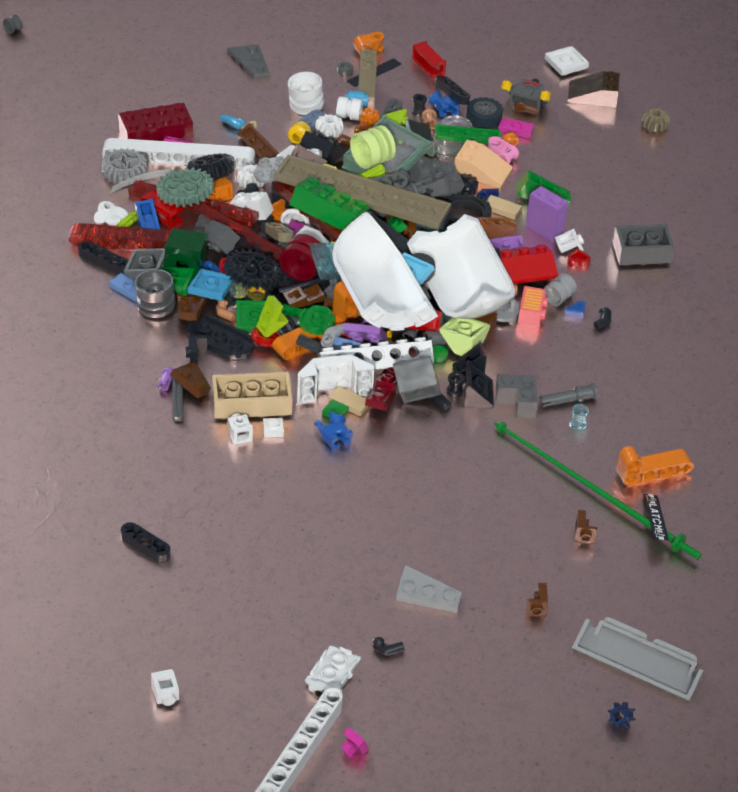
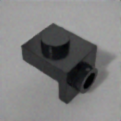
[185,335,207,365]

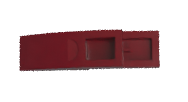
[365,368,398,411]

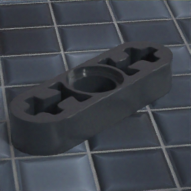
[121,522,171,563]

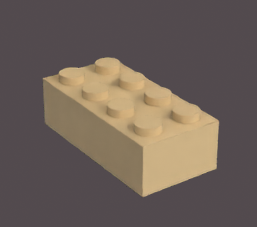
[212,372,292,419]

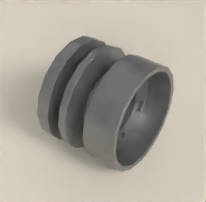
[134,269,176,318]

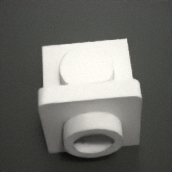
[555,229,584,253]

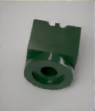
[163,228,207,278]

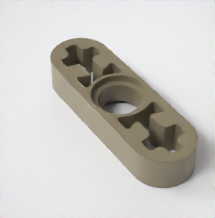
[265,222,293,242]

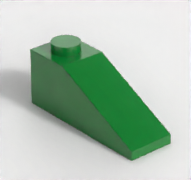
[516,170,571,204]

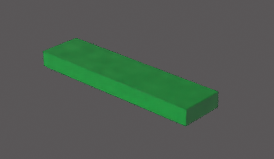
[434,124,502,144]

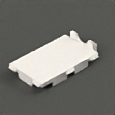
[304,646,361,693]

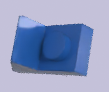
[135,199,161,238]

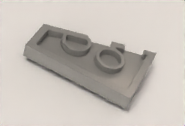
[396,565,462,613]

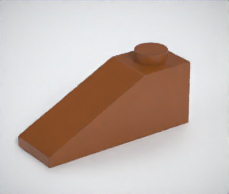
[476,217,518,239]

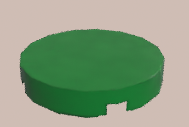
[298,305,336,335]

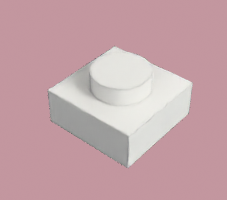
[263,418,284,438]

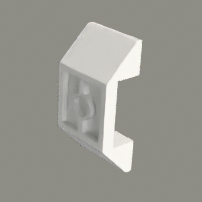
[297,354,374,404]

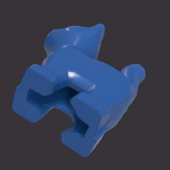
[428,89,460,117]
[314,411,353,450]

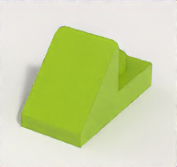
[256,296,289,337]

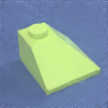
[439,317,490,357]

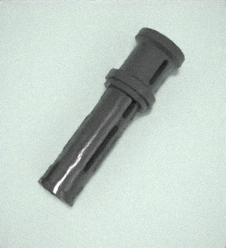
[539,383,598,408]

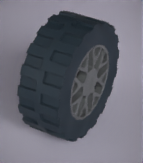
[466,97,503,129]

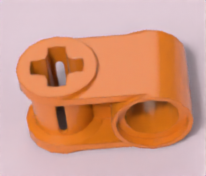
[353,32,384,55]

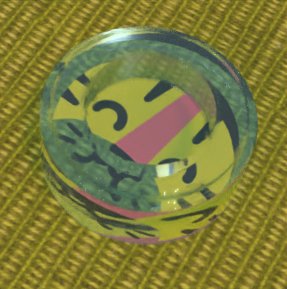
[229,282,248,298]

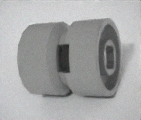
[544,273,577,306]

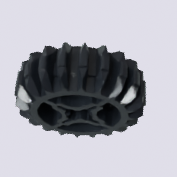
[187,153,234,180]

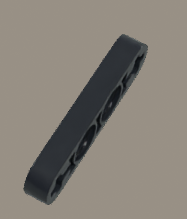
[434,75,471,105]
[78,241,130,278]

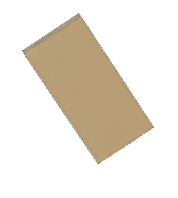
[486,195,522,220]
[328,386,369,417]

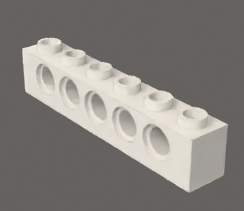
[318,338,434,370]

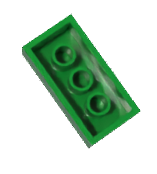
[289,177,371,231]

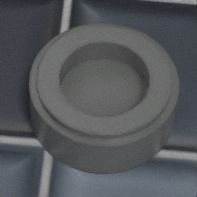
[337,62,353,76]

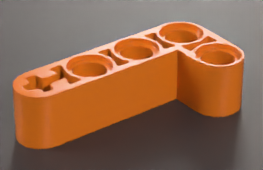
[616,446,694,486]

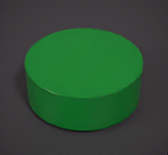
[432,345,448,363]

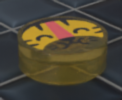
[247,287,266,301]

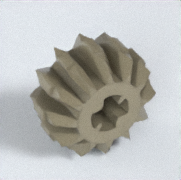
[641,107,670,133]

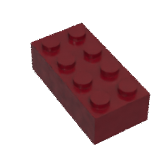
[119,102,193,141]

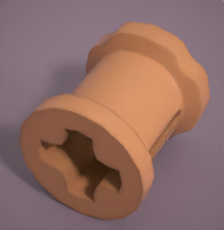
[422,108,437,130]

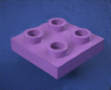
[343,320,388,345]

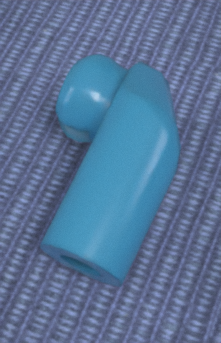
[220,114,245,129]

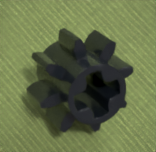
[277,314,299,335]

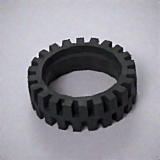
[442,192,492,230]

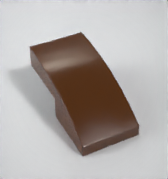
[283,283,325,307]

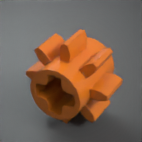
[359,107,380,128]

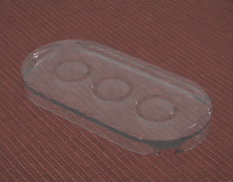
[432,116,473,159]

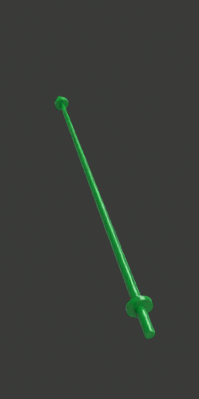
[494,422,702,560]

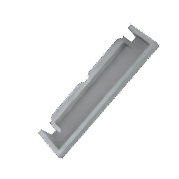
[572,617,704,702]

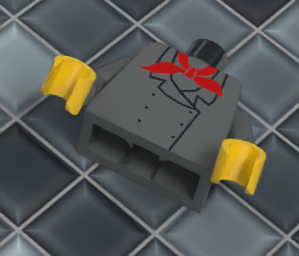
[501,79,551,113]

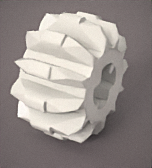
[315,114,344,139]
[237,163,264,190]

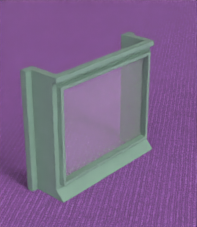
[341,115,436,185]

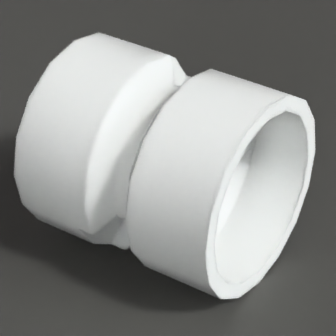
[336,96,363,121]

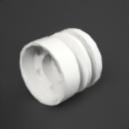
[288,71,324,115]

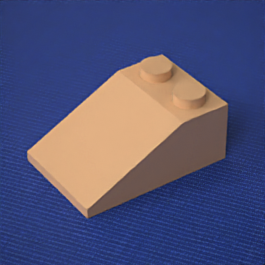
[454,139,513,188]

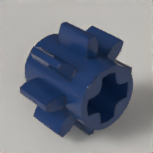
[608,702,636,729]

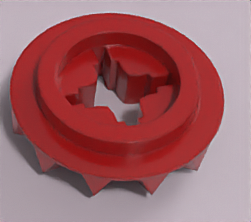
[250,328,280,348]

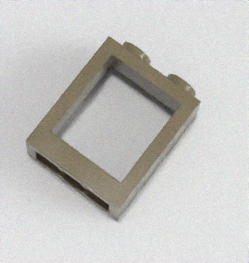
[358,49,377,102]

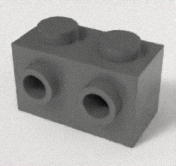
[202,220,240,254]

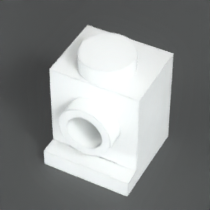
[227,413,253,445]
[151,669,179,706]

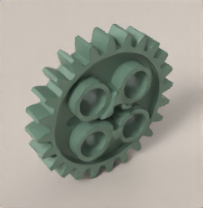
[156,167,214,207]

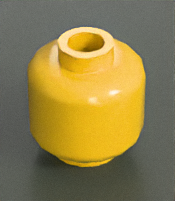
[288,121,311,145]

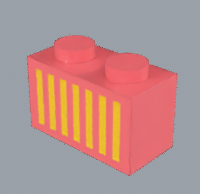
[518,286,548,327]

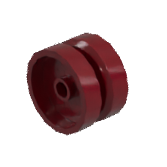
[279,234,326,281]

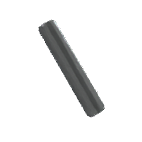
[172,378,183,422]

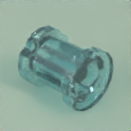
[569,404,589,429]

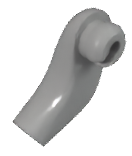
[321,323,345,348]

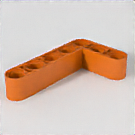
[272,281,358,360]

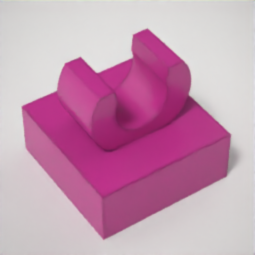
[341,727,369,758]

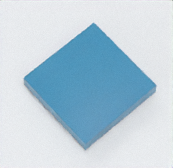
[188,269,235,301]

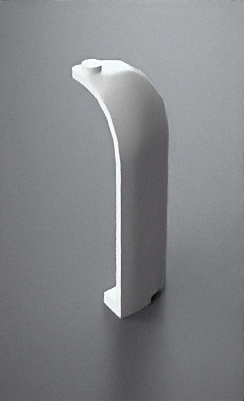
[332,212,438,331]
[407,214,515,319]

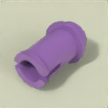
[157,367,174,391]

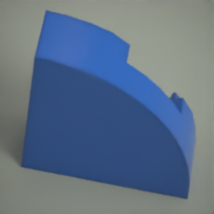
[565,301,586,318]

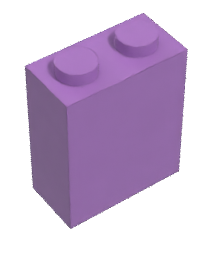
[526,186,568,242]

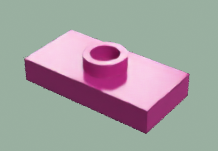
[498,118,534,138]

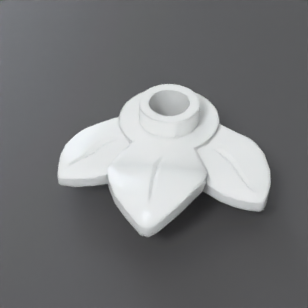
[94,201,128,228]

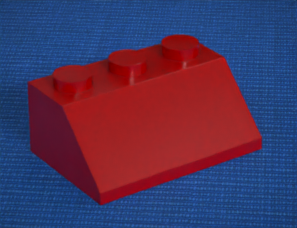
[500,244,558,284]

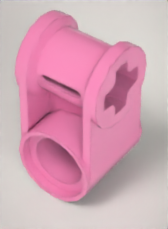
[487,136,519,164]

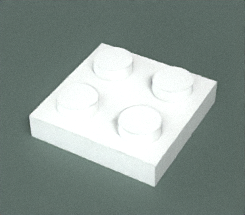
[545,46,589,76]

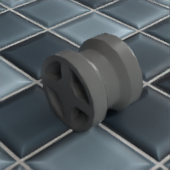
[3,15,23,34]

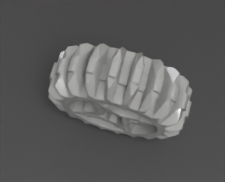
[101,148,148,186]

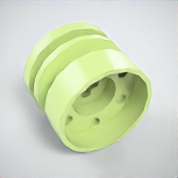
[350,125,396,169]

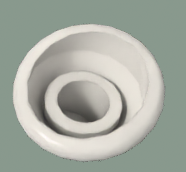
[281,208,310,227]

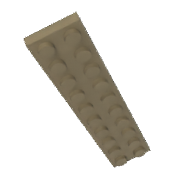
[274,155,451,230]

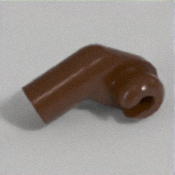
[513,101,538,115]
[335,134,351,147]

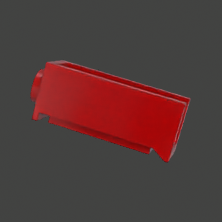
[412,41,447,78]
[140,191,183,230]

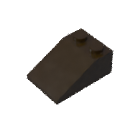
[567,71,620,108]

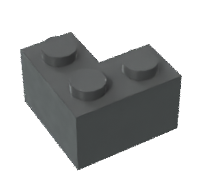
[495,375,538,419]

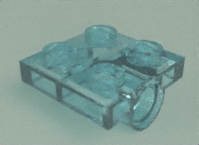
[310,243,342,280]

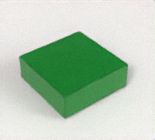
[322,399,349,418]

